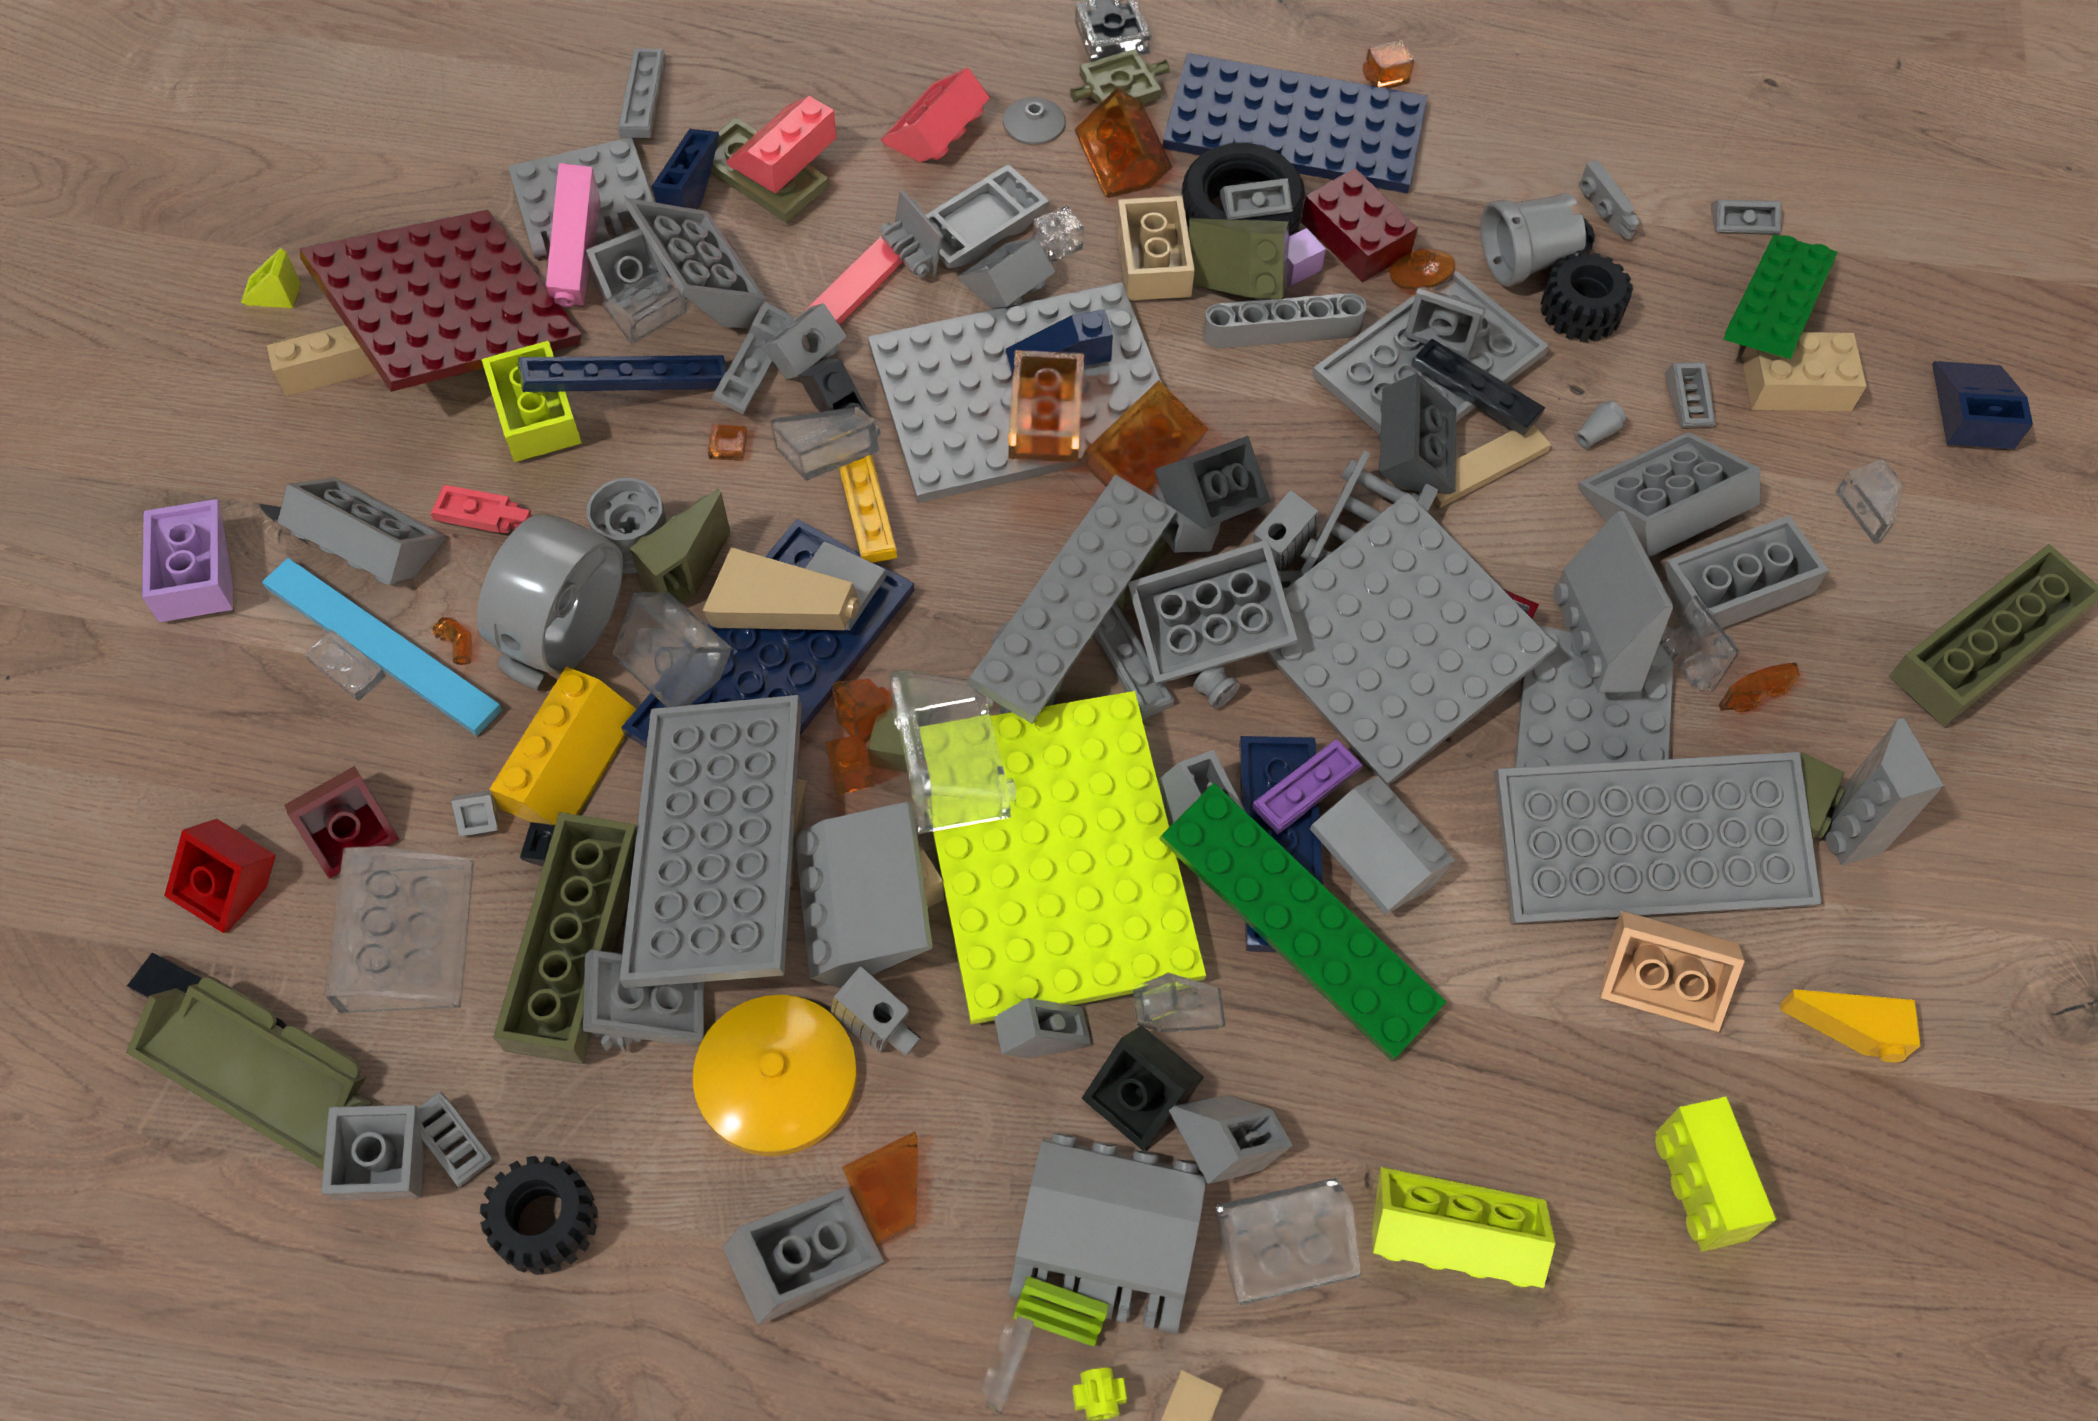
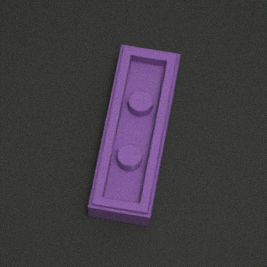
[1252,739,1363,835]

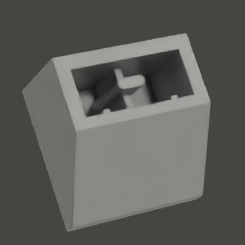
[1157,750,1245,827]
[1169,1095,1293,1184]

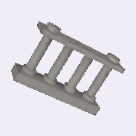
[1300,450,1438,573]

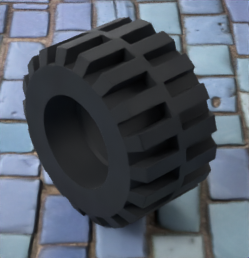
[1541,252,1633,342]
[480,1156,598,1275]

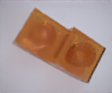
[1719,662,1800,712]

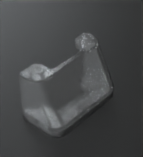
[889,670,1017,834]

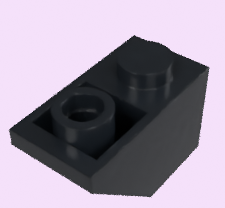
[798,359,872,436]

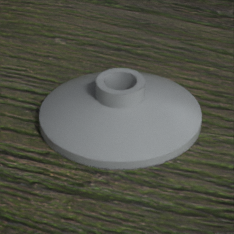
[1003,97,1065,145]

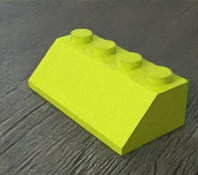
[1372,1167,1555,1288]

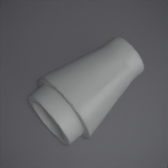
[1575,401,1626,449]

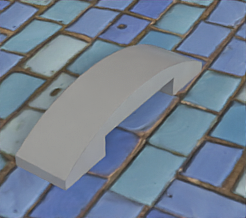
[712,301,794,414]

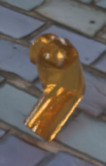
[432,617,472,665]

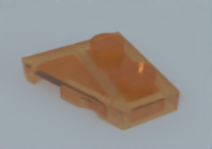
[842,1132,918,1246]

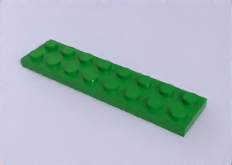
[1159,783,1446,1061]

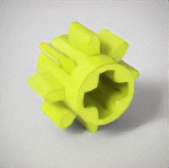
[1072,1368,1127,1421]

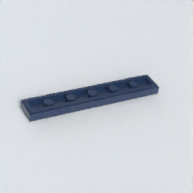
[518,355,727,392]

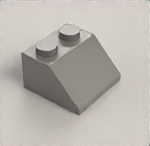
[958,237,1055,308]
[1404,286,1486,358]
[321,1105,424,1201]

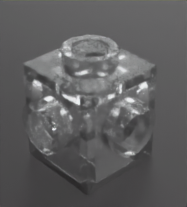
[1031,205,1084,263]

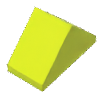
[241,248,301,308]

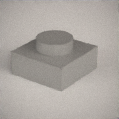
[451,790,500,837]

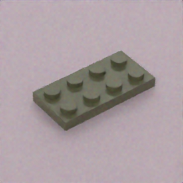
[710,117,829,223]

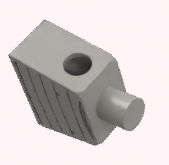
[1253,490,1318,571]
[830,966,921,1057]

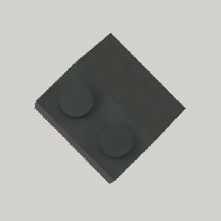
[1081,1025,1204,1151]

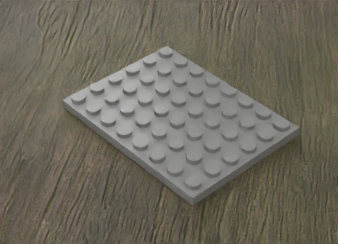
[868,282,1182,503]

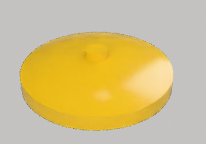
[692,995,857,1156]

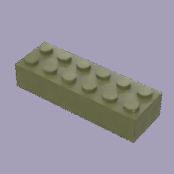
[1889,544,2098,727]
[493,812,637,1064]

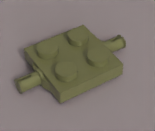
[1070,49,1170,116]

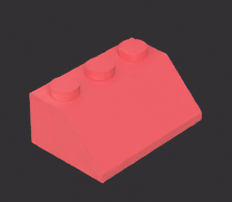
[881,67,990,162]
[726,96,837,194]

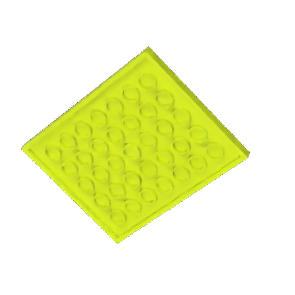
[913,691,1206,1025]

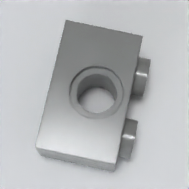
[762,303,847,379]

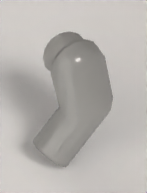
[498,654,545,691]

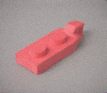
[430,485,532,533]

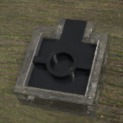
[1075,0,1151,62]

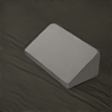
[1220,178,1293,220]
[1711,200,1782,234]

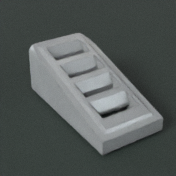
[1665,362,1716,428]
[418,1092,494,1188]

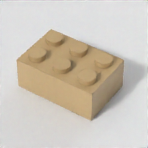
[1116,196,1194,301]
[1741,332,1867,411]

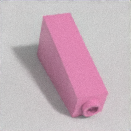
[546,163,601,307]

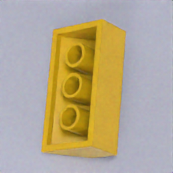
[489,666,636,825]

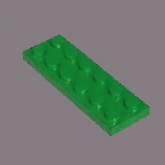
[1723,234,1838,359]

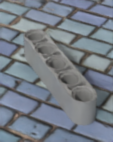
[1203,293,1366,348]

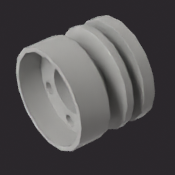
[587,478,667,574]

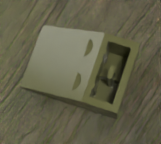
[630,489,730,615]

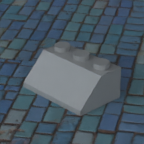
[1310,776,1455,915]

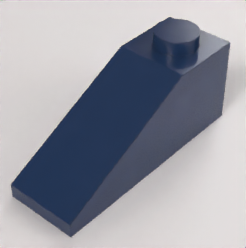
[652,129,720,210]
[1006,309,1113,379]

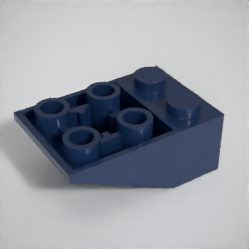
[1932,361,2033,449]

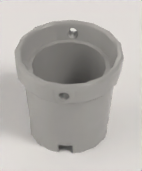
[1481,193,1586,287]

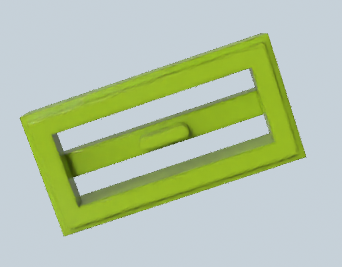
[1013,1276,1109,1347]

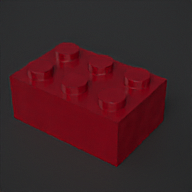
[1301,168,1418,282]

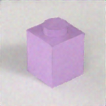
[1287,228,1326,287]

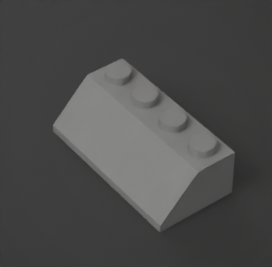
[277,477,446,584]
[1665,515,1829,640]
[1825,718,1944,866]

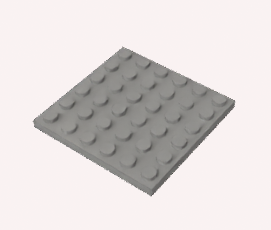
[1265,493,1558,786]

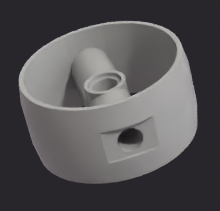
[477,513,623,674]

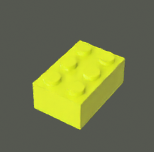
[482,341,582,462]
[1655,1096,1776,1252]

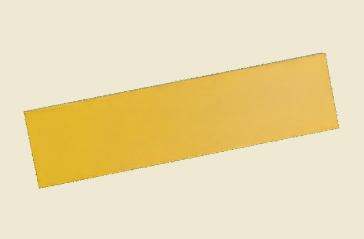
[837,452,897,563]

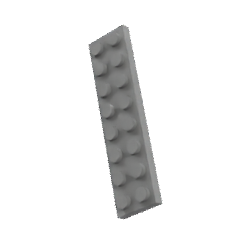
[967,475,1176,724]

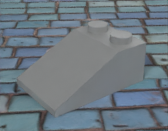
[723,1186,884,1325]

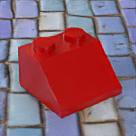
[164,819,276,933]

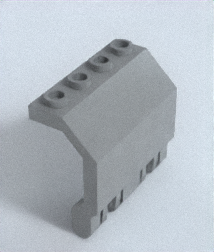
[1009,1133,1206,1335]

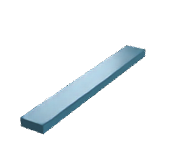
[262,558,502,736]

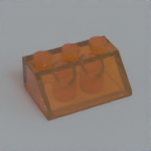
[1074,87,1173,198]

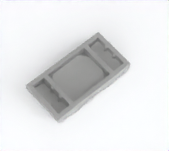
[925,164,1049,269]

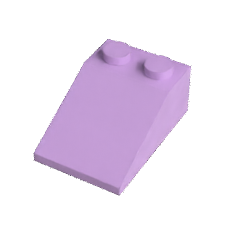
[142,499,233,622]

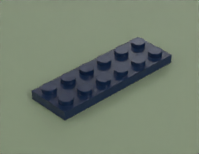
[1239,736,1323,952]

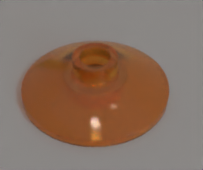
[1389,249,1455,290]

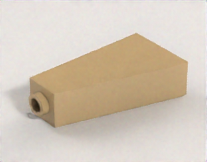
[703,547,860,630]

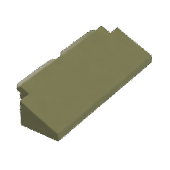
[126,976,373,1170]

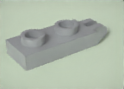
[1579,159,1639,239]

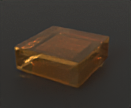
[707,424,748,461]

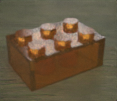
[1008,350,1084,463]
[1080,380,1208,493]

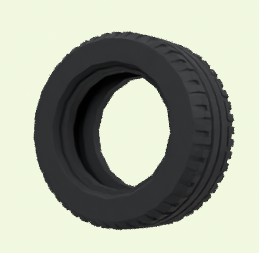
[1181,142,1305,237]

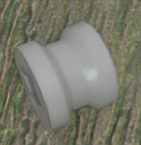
[1193,666,1240,709]

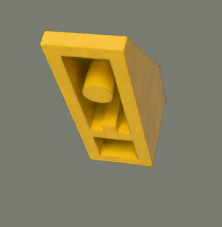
[1780,989,1920,1063]

